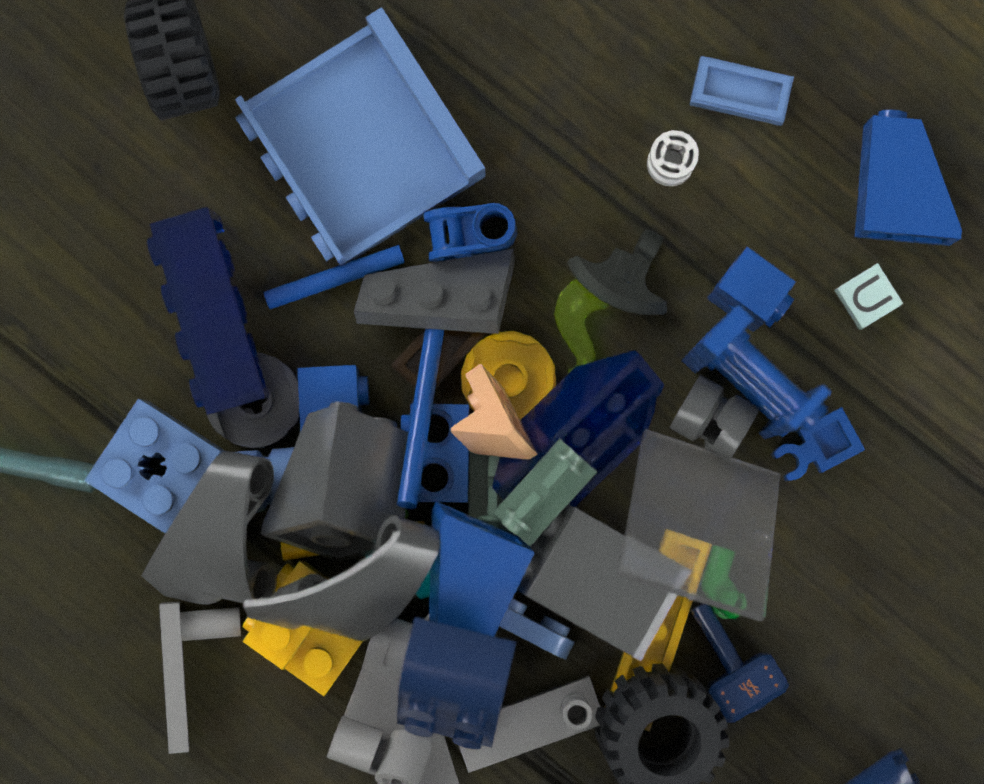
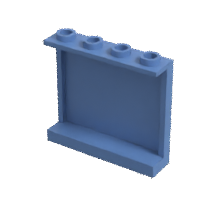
[235,7,486,266]

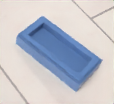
[689,56,794,126]

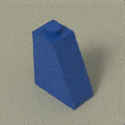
[855,110,962,246]
[429,501,535,637]

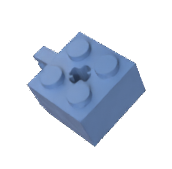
[84,398,225,534]

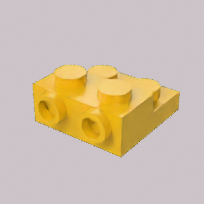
[242,560,363,696]

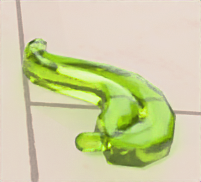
[554,279,609,377]

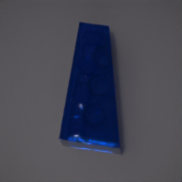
[147,207,270,415]

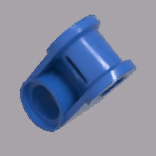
[423,203,517,262]

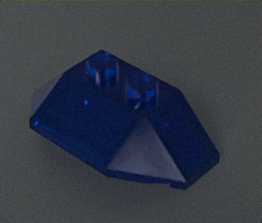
[492,350,664,507]

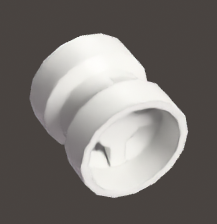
[647,130,699,187]

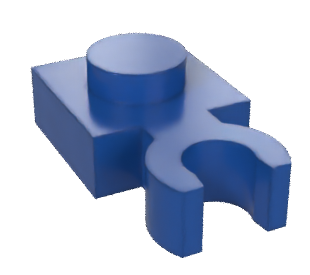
[771,407,865,481]

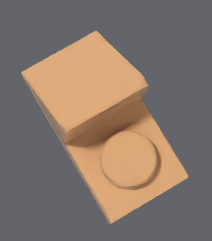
[450,364,537,460]

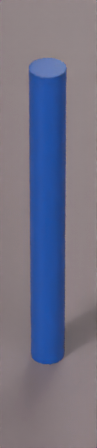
[397,329,444,509]

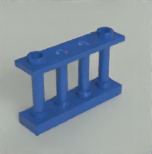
[681,305,831,439]

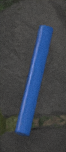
[264,245,405,310]

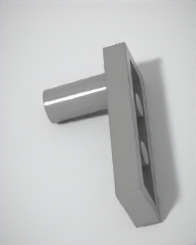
[159,601,241,754]
[459,675,600,773]

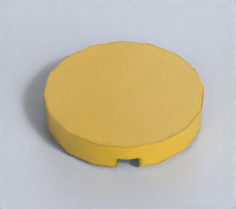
[461,331,556,425]

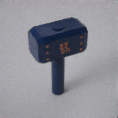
[690,601,789,723]

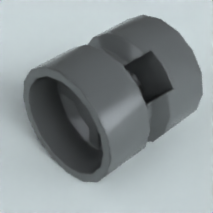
[669,374,760,462]

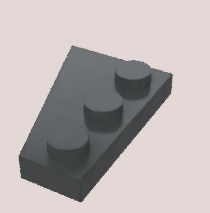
[354,249,515,334]

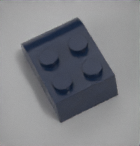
[397,617,516,749]

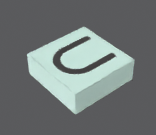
[834,263,903,330]

